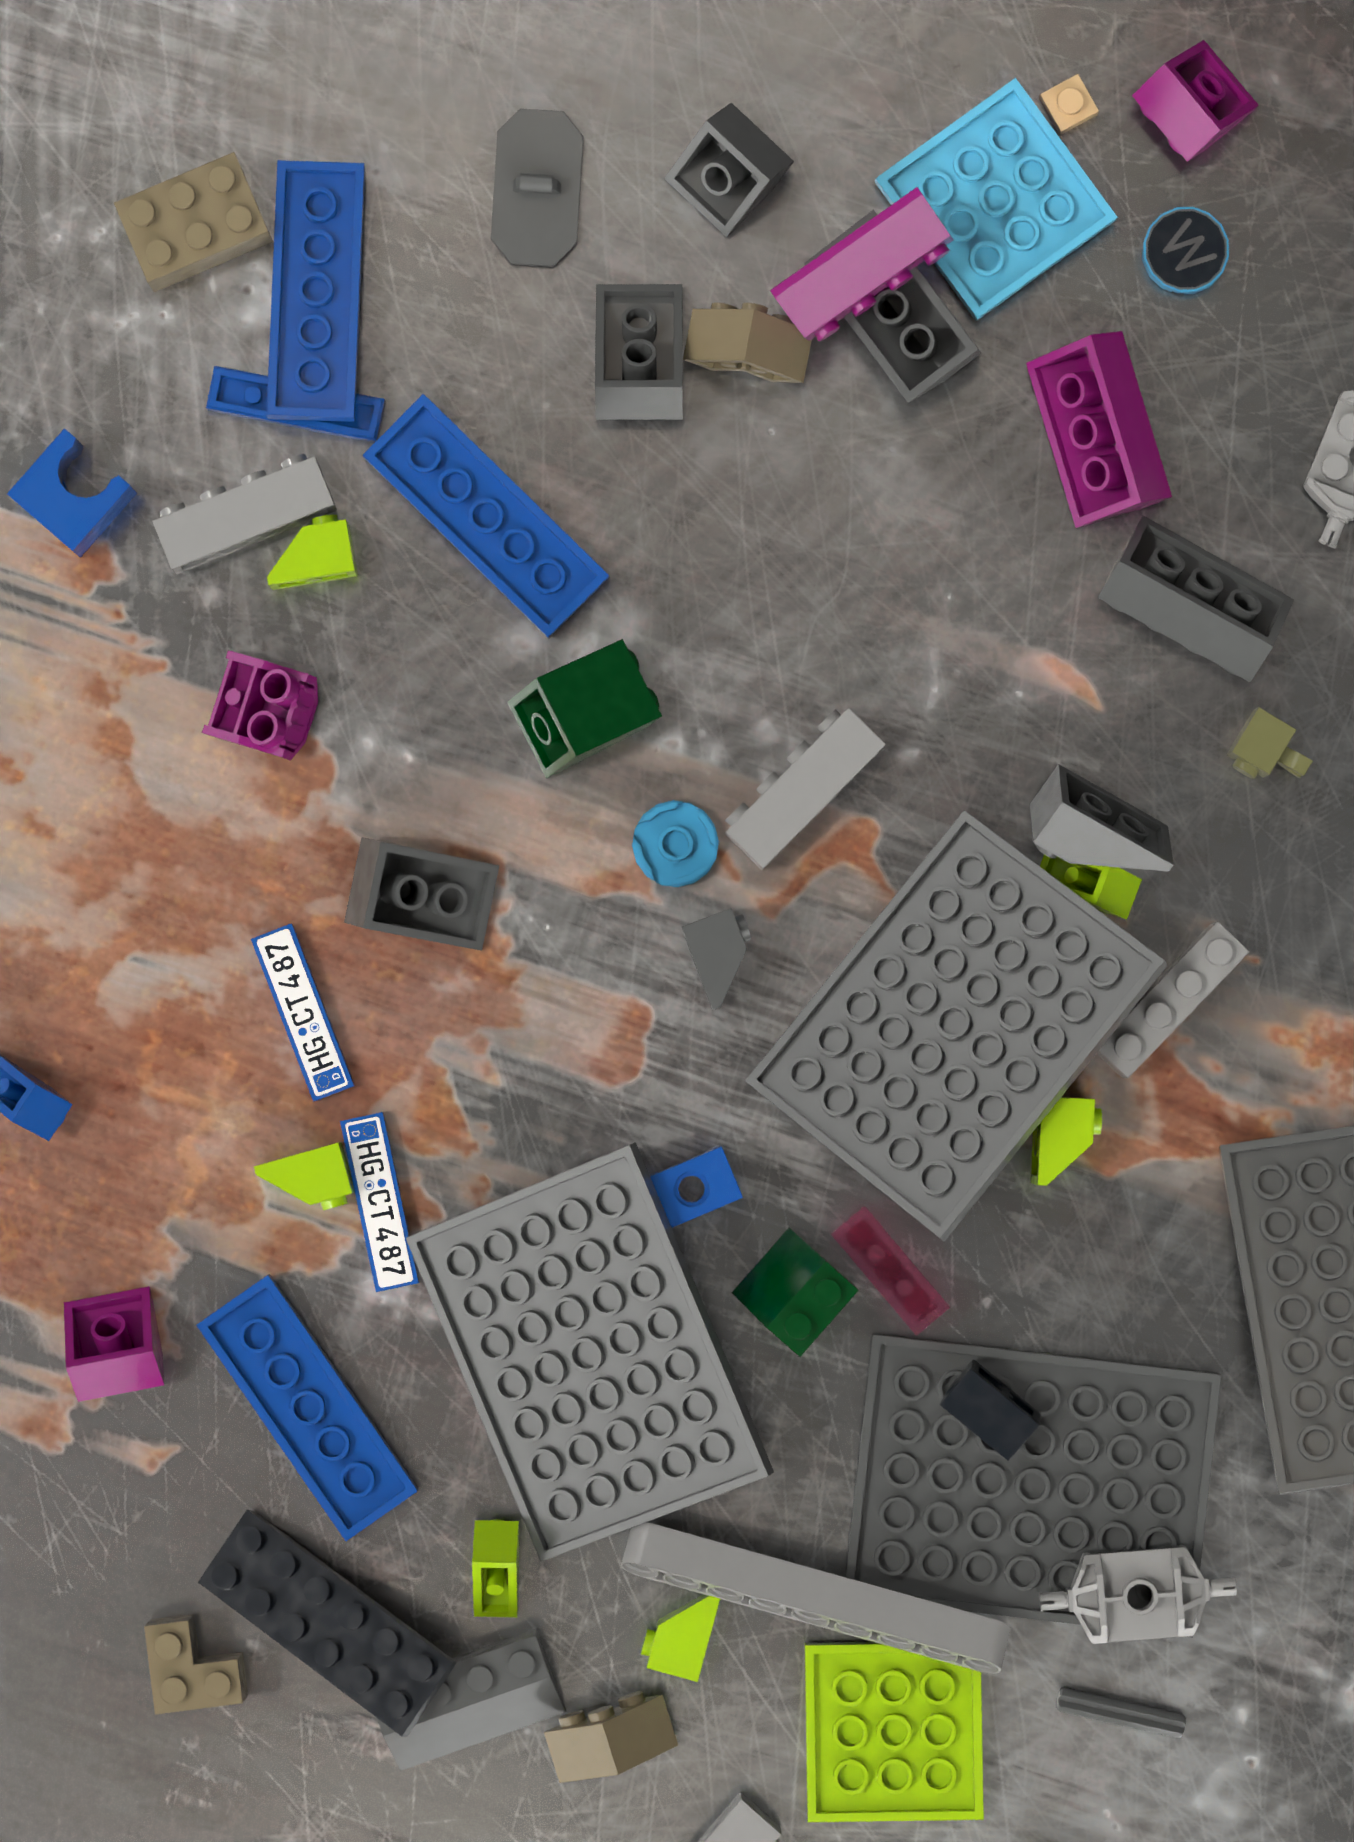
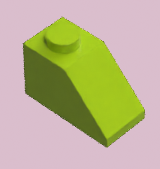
[267,514,358,590]
[1040,855,1142,920]
[253,1142,355,1210]
[472,1519,519,1618]
[641,1594,720,1682]

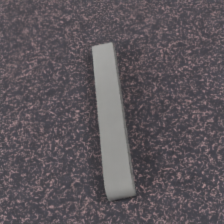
[620,1522,1010,1674]

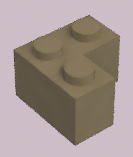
[683,303,812,383]
[144,1614,248,1715]
[544,1691,678,1783]

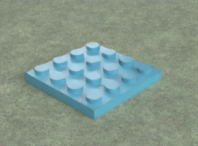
[875,78,1118,321]

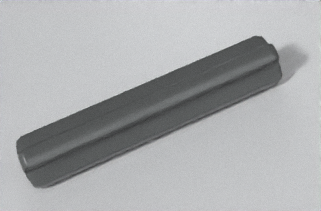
[1056,1687,1186,1738]

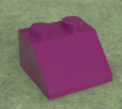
[1132,40,1259,162]
[64,1286,164,1402]

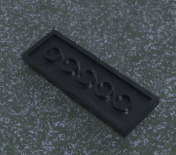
[198,1509,457,1737]

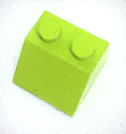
[1030,1097,1102,1186]

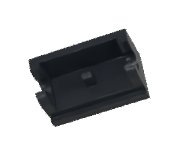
[940,1359,1041,1461]

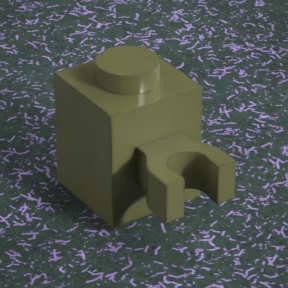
[1226,707,1313,779]

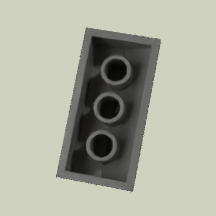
[804,209,981,403]
[1098,516,1294,682]
[377,1628,566,1771]

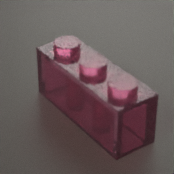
[829,1204,950,1336]

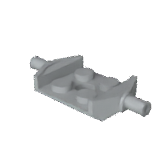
[1303,391,1354,548]
[1039,1545,1237,1644]

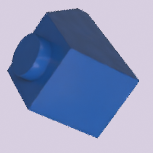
[0,1054,73,1141]

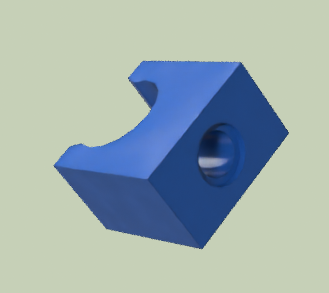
[7,428,137,558]
[650,1145,743,1228]

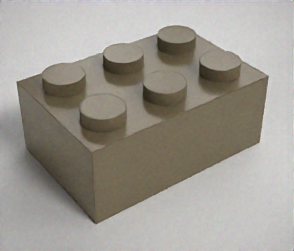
[114,152,273,292]

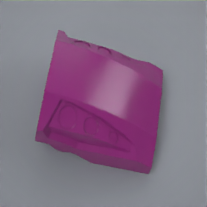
[202,650,319,761]

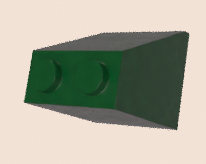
[507,639,662,779]
[732,1227,859,1357]

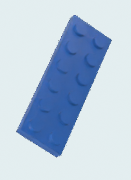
[266,160,365,422]
[362,394,610,639]
[196,1274,419,1541]

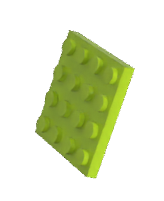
[804,1642,984,1822]

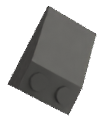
[595,284,683,420]
[1030,764,1174,872]
[344,837,499,951]

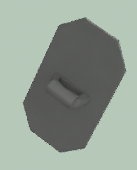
[491,108,584,267]

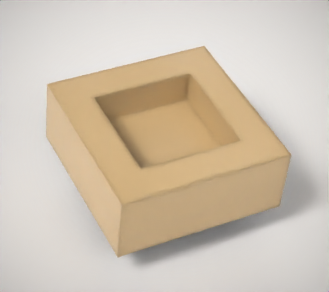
[1039,74,1099,136]

